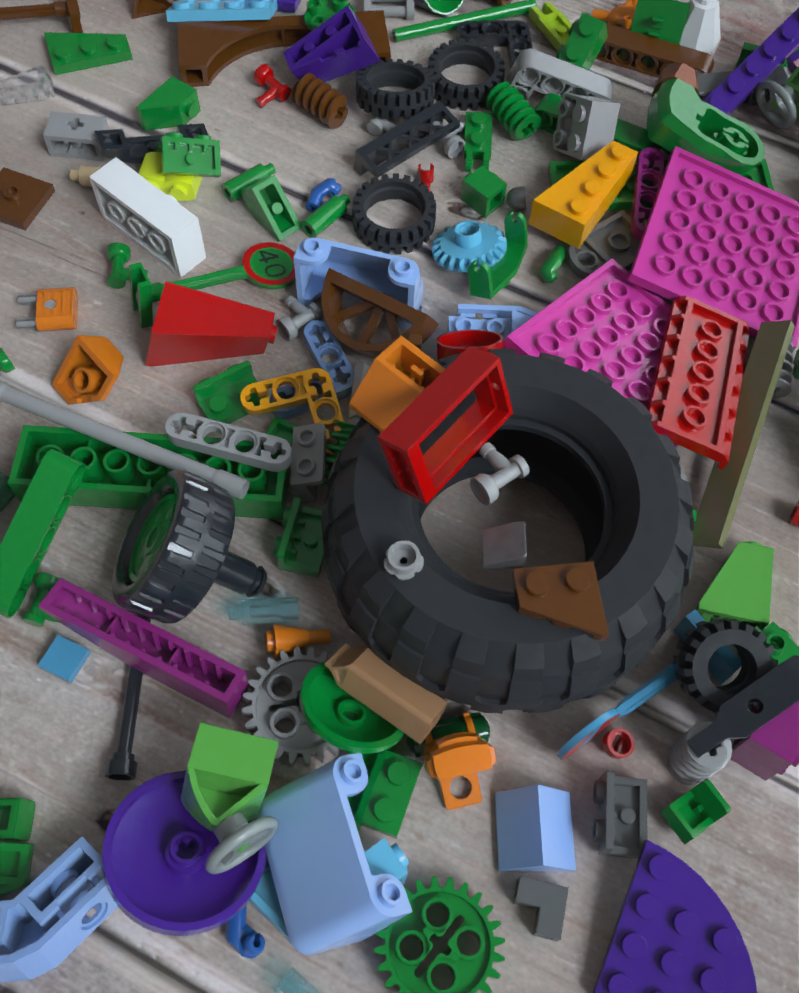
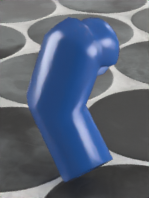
[305,178,342,213]
[225,904,265,959]

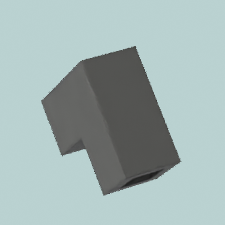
[513,876,569,941]

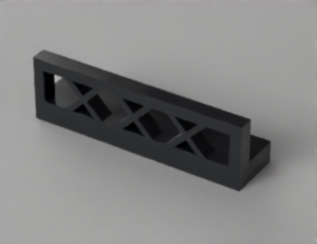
[354,100,461,178]

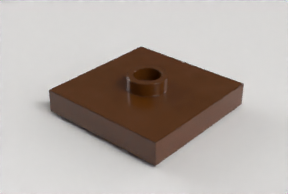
[0,167,55,231]

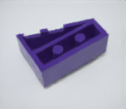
[283,5,380,83]

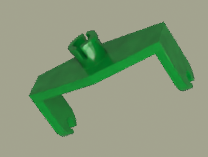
[468,211,528,300]

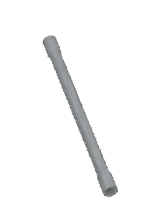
[0,381,250,499]

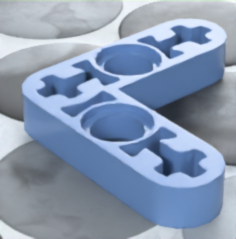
[270,320,354,420]

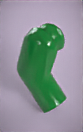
[539,246,566,283]

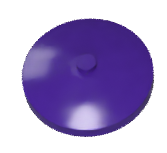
[102,771,267,936]

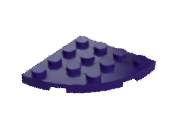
[592,840,758,993]

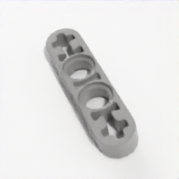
[165,412,293,472]

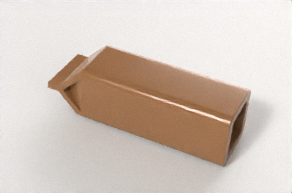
[324,643,448,744]

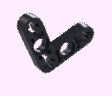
[456,20,533,70]

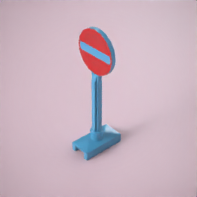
[557,609,741,760]

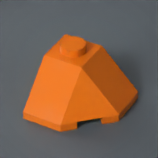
[51,335,124,405]

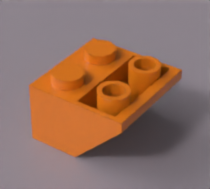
[349,335,445,432]

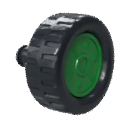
[112,469,267,624]

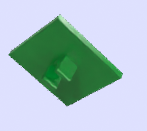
[630,0,691,45]

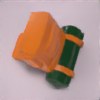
[406,712,496,810]

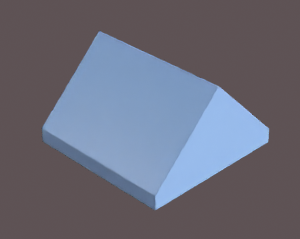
[495,784,576,872]

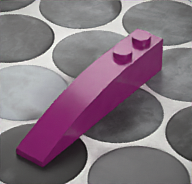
[39,578,249,719]

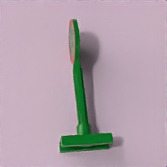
[129,242,296,329]

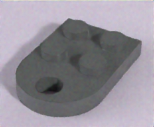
[567,210,640,279]

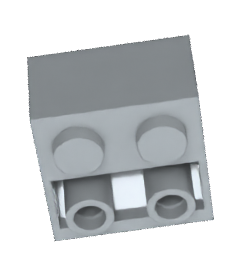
[553,92,621,160]

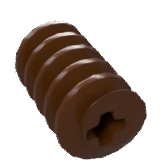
[290,73,348,129]

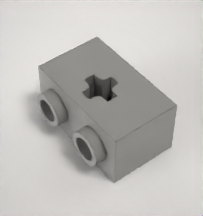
[43,111,110,161]

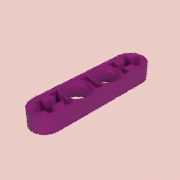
[630,148,664,241]

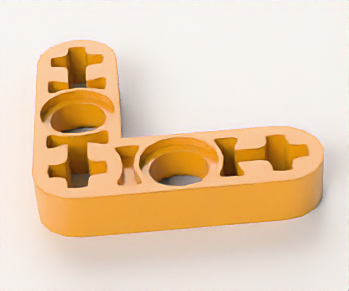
[240,368,344,457]

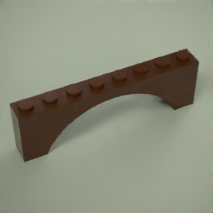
[177,10,391,87]

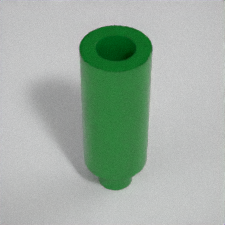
[222,163,276,203]
[301,194,351,238]

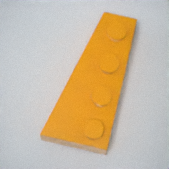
[528,141,638,249]

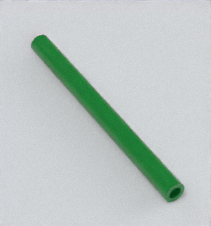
[392,0,537,42]

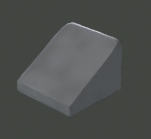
[482,522,527,569]

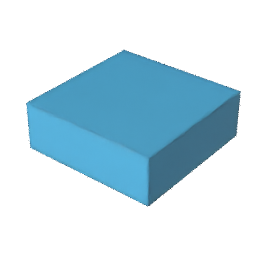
[38,635,91,684]

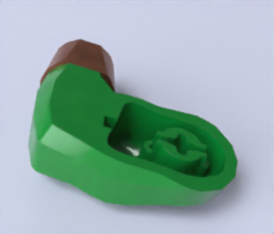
[646,63,765,174]

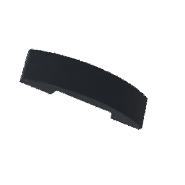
[94,123,209,164]

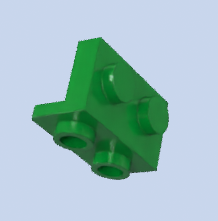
[273,497,324,578]

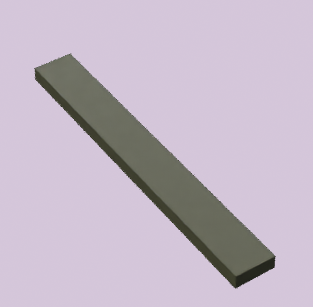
[692,320,795,549]

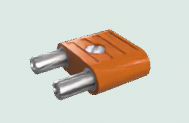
[16,287,78,332]

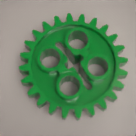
[374,876,505,993]

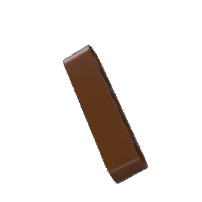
[596,24,715,78]

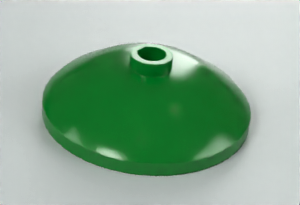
[299,660,405,754]

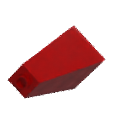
[145,281,278,367]

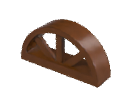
[321,268,439,359]

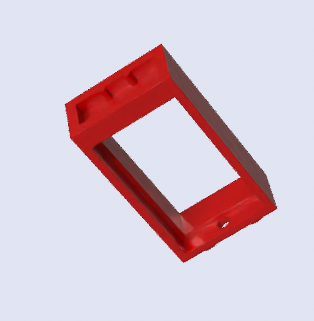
[377,346,513,504]

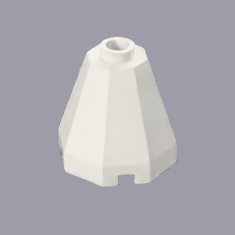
[679,0,721,56]

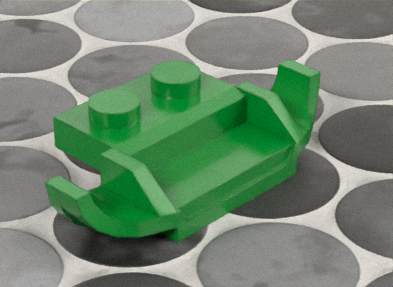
[347,748,423,839]

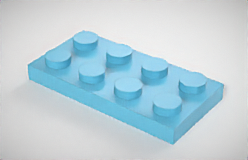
[166,0,278,22]

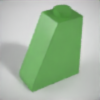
[693,541,774,630]

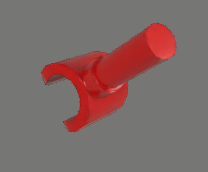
[417,164,434,192]

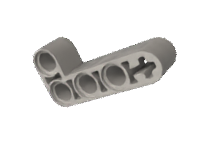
[507,48,613,101]

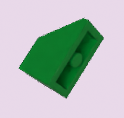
[136,76,201,131]
[240,175,301,241]

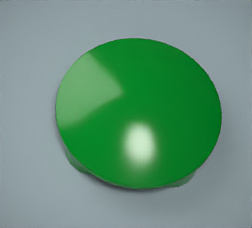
[304,0,356,31]

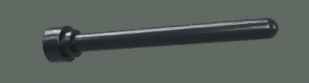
[105,614,151,781]

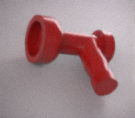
[253,64,292,108]

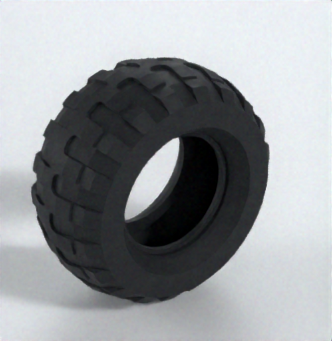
[321,348,694,714]

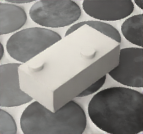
[89,157,206,278]

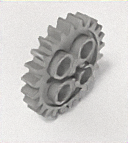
[242,647,338,767]

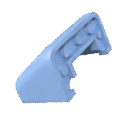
[294,238,424,330]
[257,753,412,955]

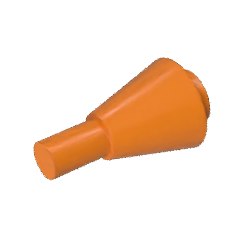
[264,623,331,659]

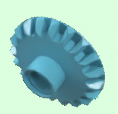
[432,220,507,272]

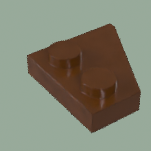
[511,561,609,641]

